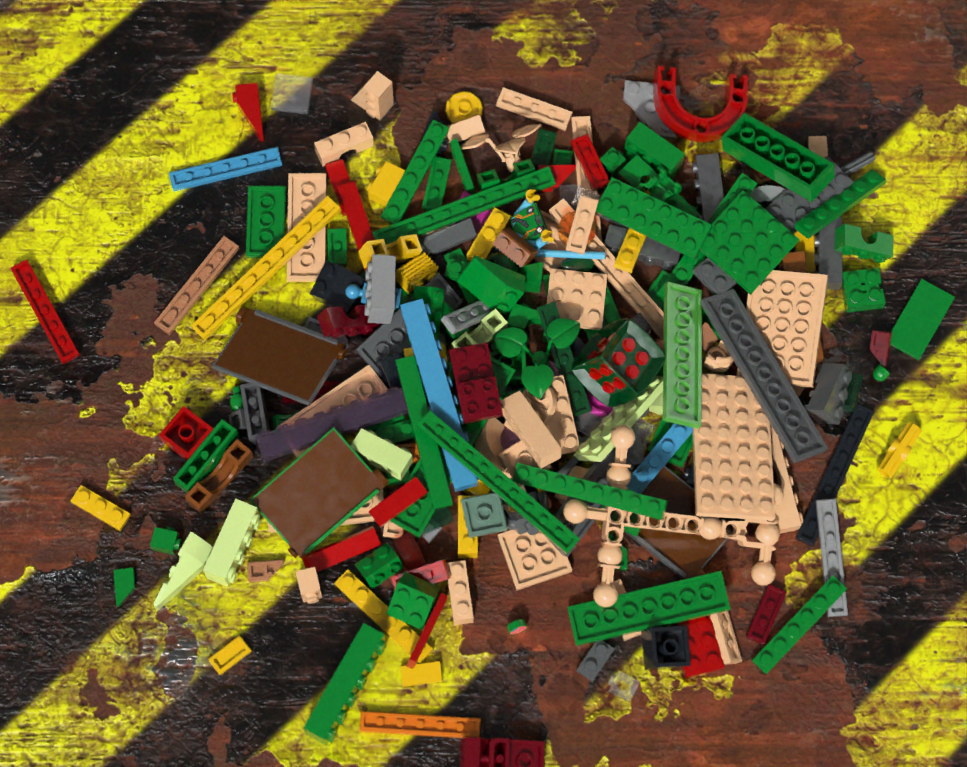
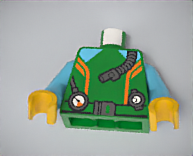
[510,189,554,250]

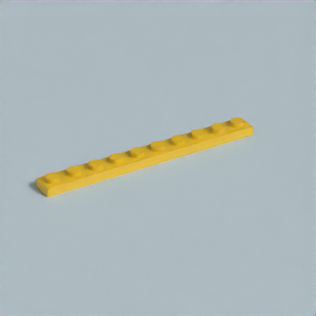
[191,196,341,341]

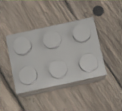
[364,255,396,324]

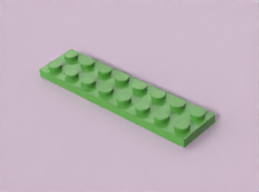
[663,281,702,429]

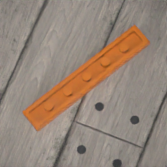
[359,711,481,738]

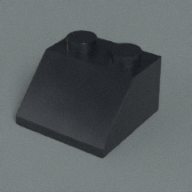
[310,260,366,313]
[641,626,691,670]

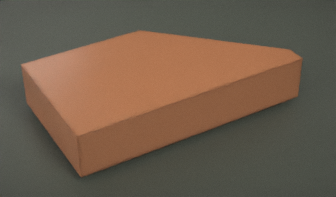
[247,559,284,583]

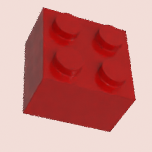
[159,406,214,461]

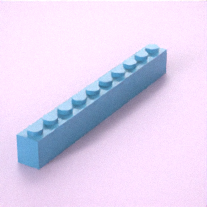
[400,299,479,492]

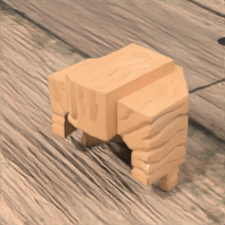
[703,340,734,372]

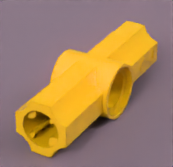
[877,422,922,479]

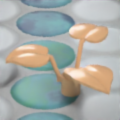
[460,124,542,172]

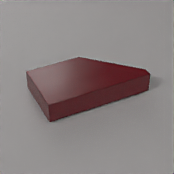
[869,330,892,368]

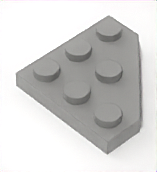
[623,80,680,140]

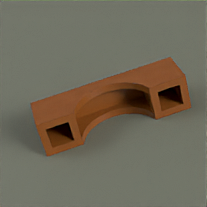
[184,439,253,514]

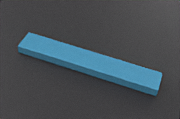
[169,147,282,192]

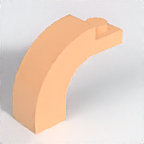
[475,418,512,479]

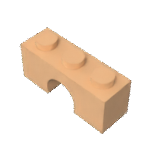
[314,122,374,167]
[447,560,473,625]

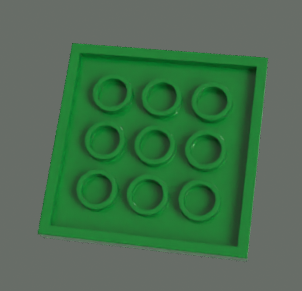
[700,190,800,295]

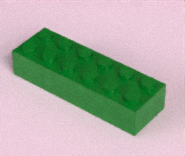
[721,113,835,202]
[303,623,387,746]

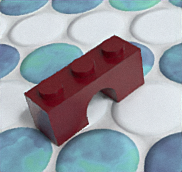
[317,305,380,338]

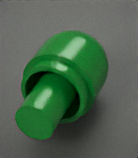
[230,387,244,412]

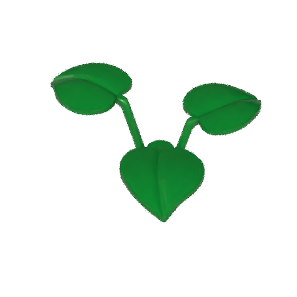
[494,318,580,399]

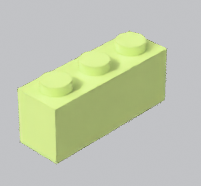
[351,428,413,481]

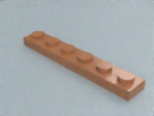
[154,236,239,335]

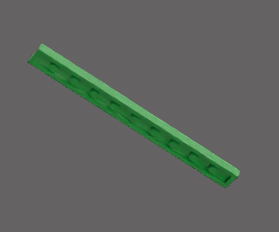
[373,166,556,245]
[417,411,580,554]

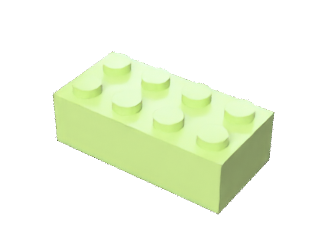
[203,499,261,587]

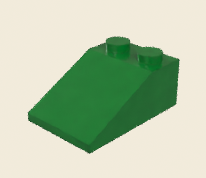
[457,255,526,315]

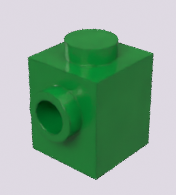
[600,147,626,179]
[150,527,182,555]

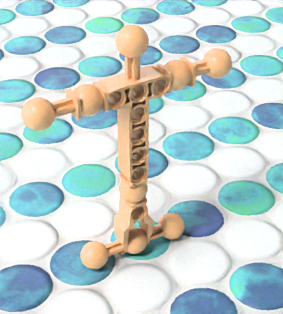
[563,425,784,607]

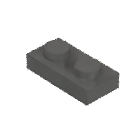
[576,641,615,682]

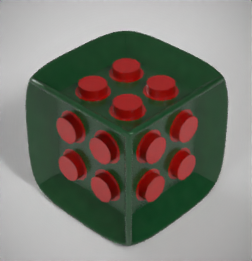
[571,318,666,407]

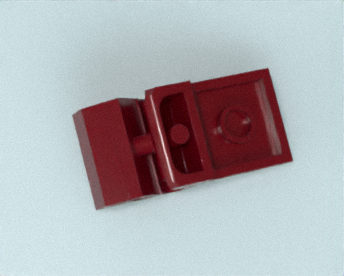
[449,343,503,424]
[460,738,545,767]

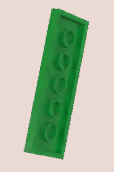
[596,177,713,260]

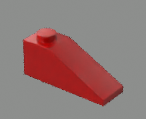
[232,83,264,141]

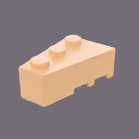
[351,71,394,120]

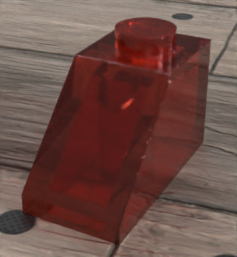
[393,532,427,571]

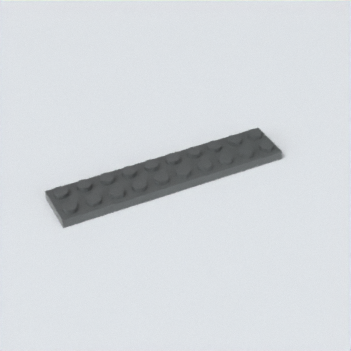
[692,156,853,295]
[700,289,828,463]

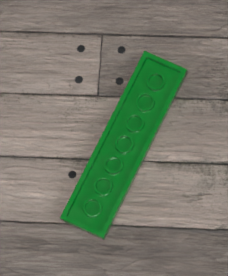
[567,571,731,646]

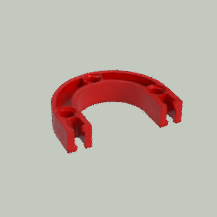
[653,66,748,142]

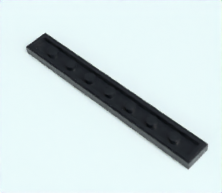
[795,403,875,547]

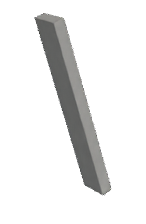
[815,499,848,617]

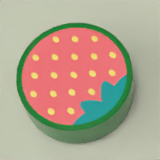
[507,619,527,635]

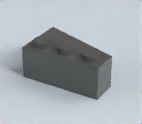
[804,363,852,425]

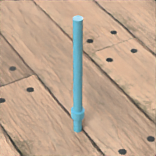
[494,247,606,259]

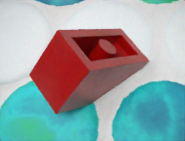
[538,165,576,192]

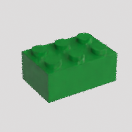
[624,122,685,180]

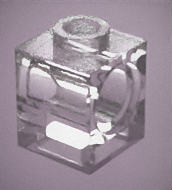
[607,671,640,702]

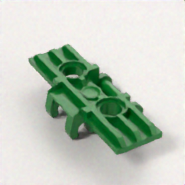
[618,155,700,218]

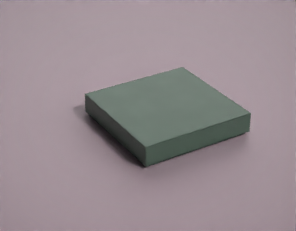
[461,493,508,538]

